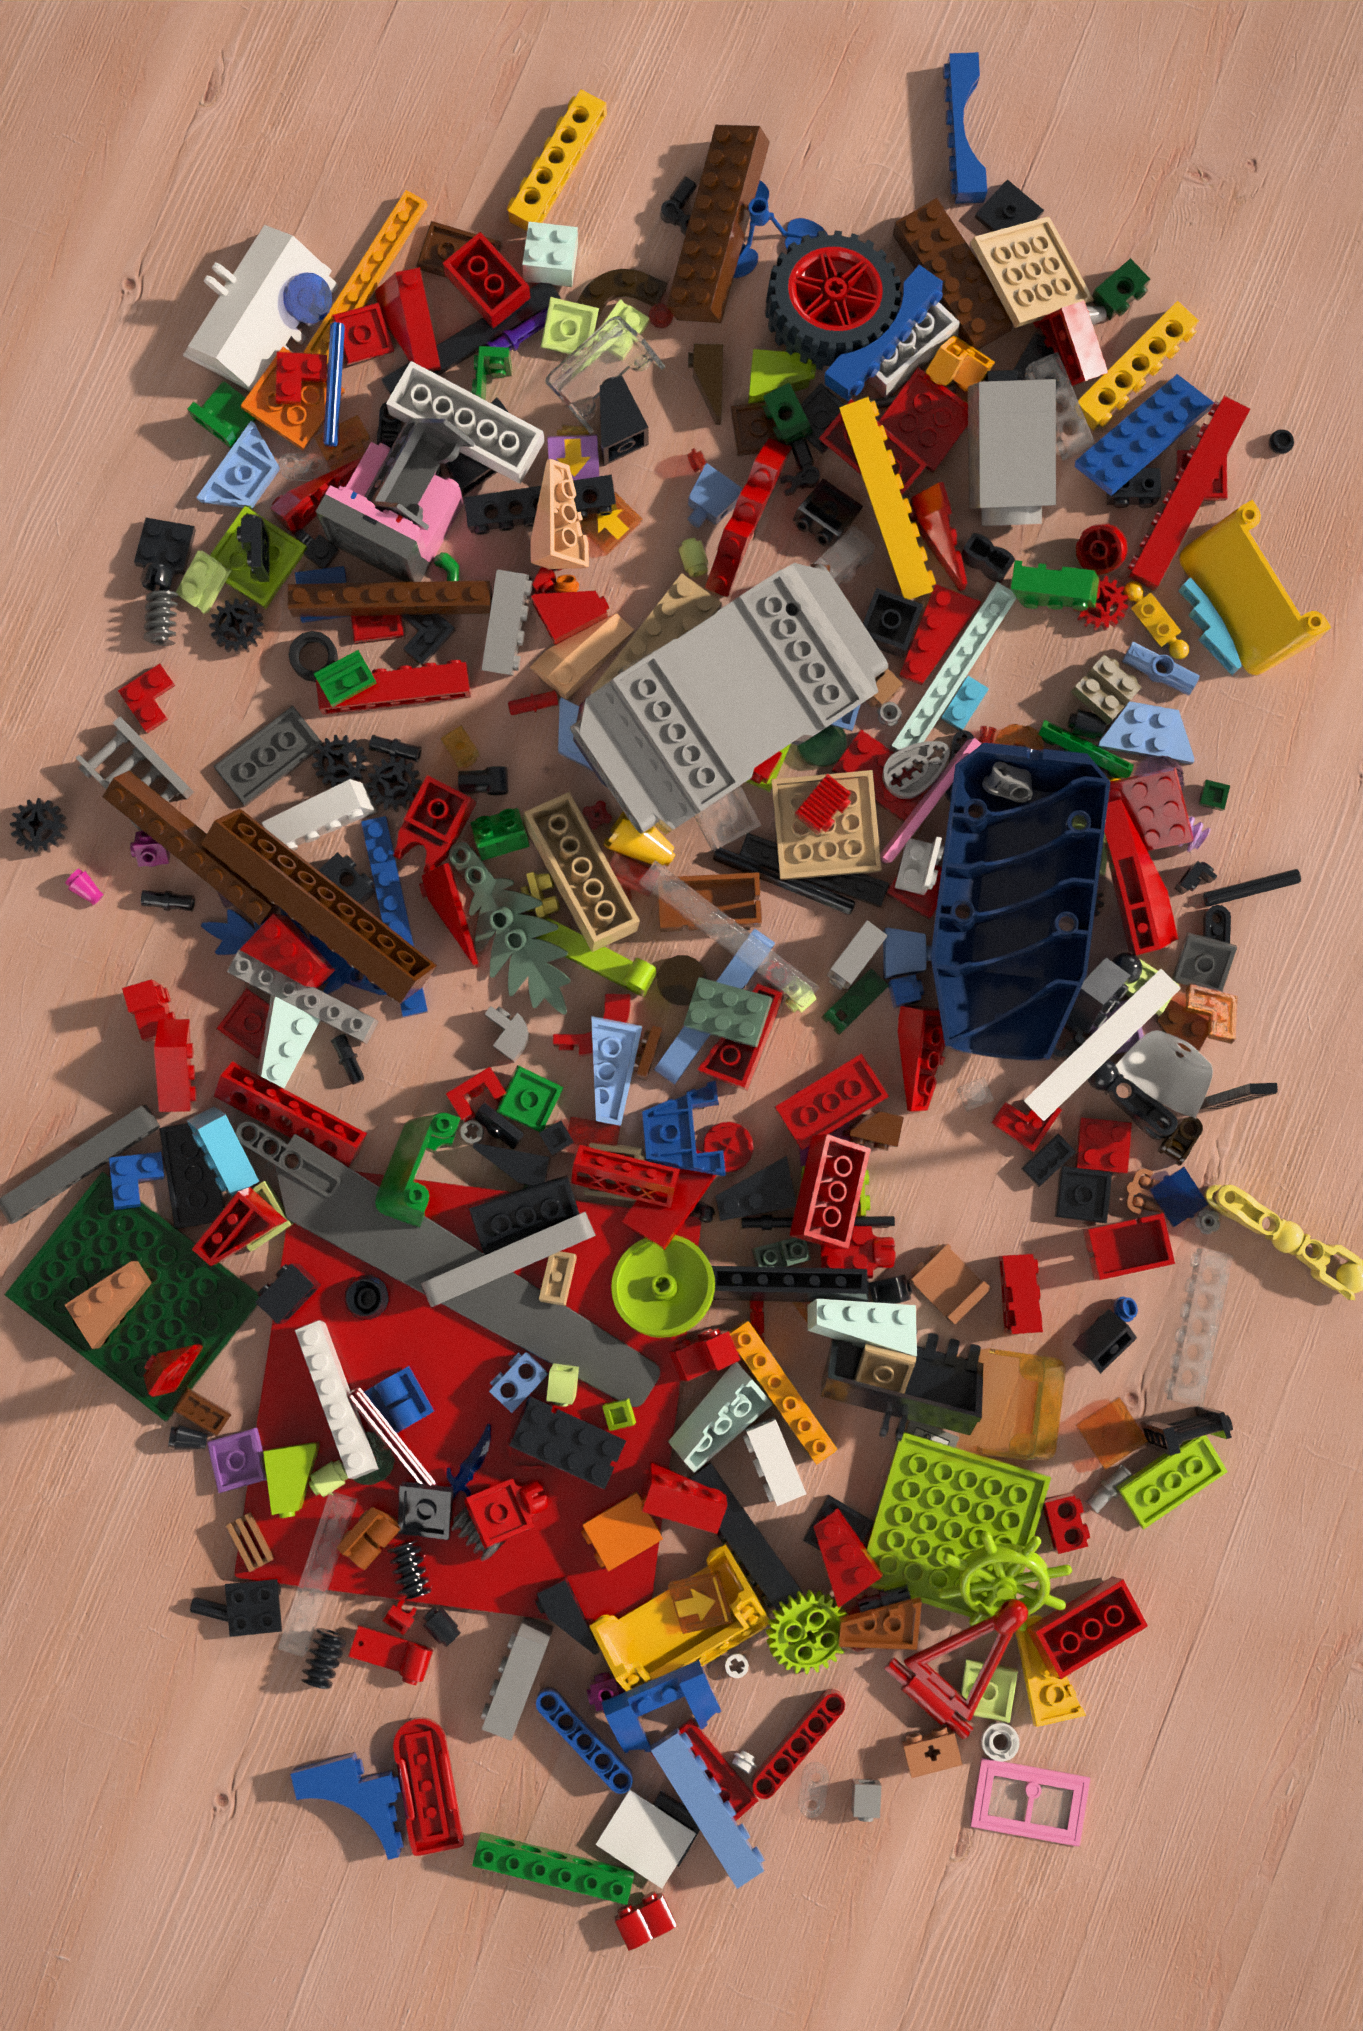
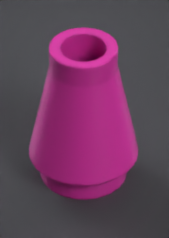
[65,869,104,906]

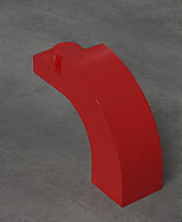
[553,994,631,1057]

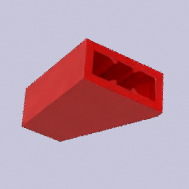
[531,590,610,645]

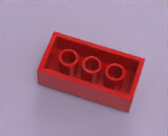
[819,399,928,496]
[789,1134,871,1249]
[1026,1576,1148,1680]

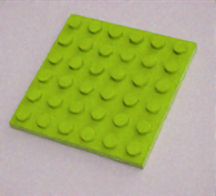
[866,1432,1051,1621]

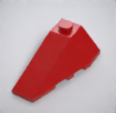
[908,482,967,592]
[419,863,480,968]
[143,1344,203,1397]

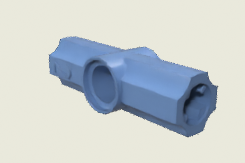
[1122,642,1200,696]

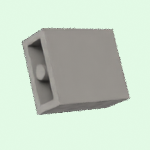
[827,920,888,990]

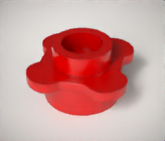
[583,800,612,829]

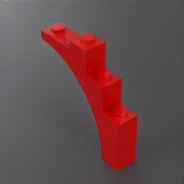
[705,438,792,598]

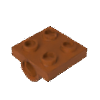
[336,1507,401,1570]

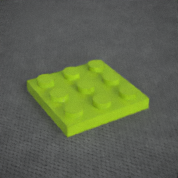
[210,506,307,609]

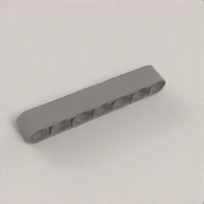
[421,1212,596,1307]

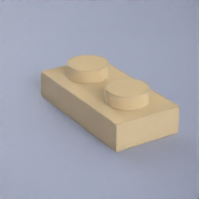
[539,1251,577,1306]

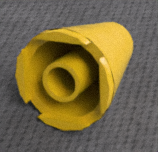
[603,811,675,868]

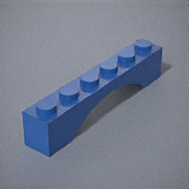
[943,52,987,204]
[825,265,943,401]

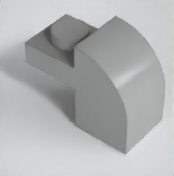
[485,1006,529,1063]

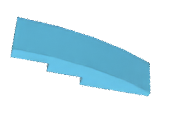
[1178,578,1242,675]

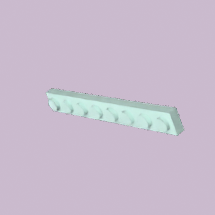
[891,582,1017,751]

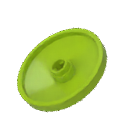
[612,1235,715,1338]

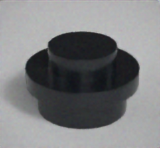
[1269,429,1294,454]

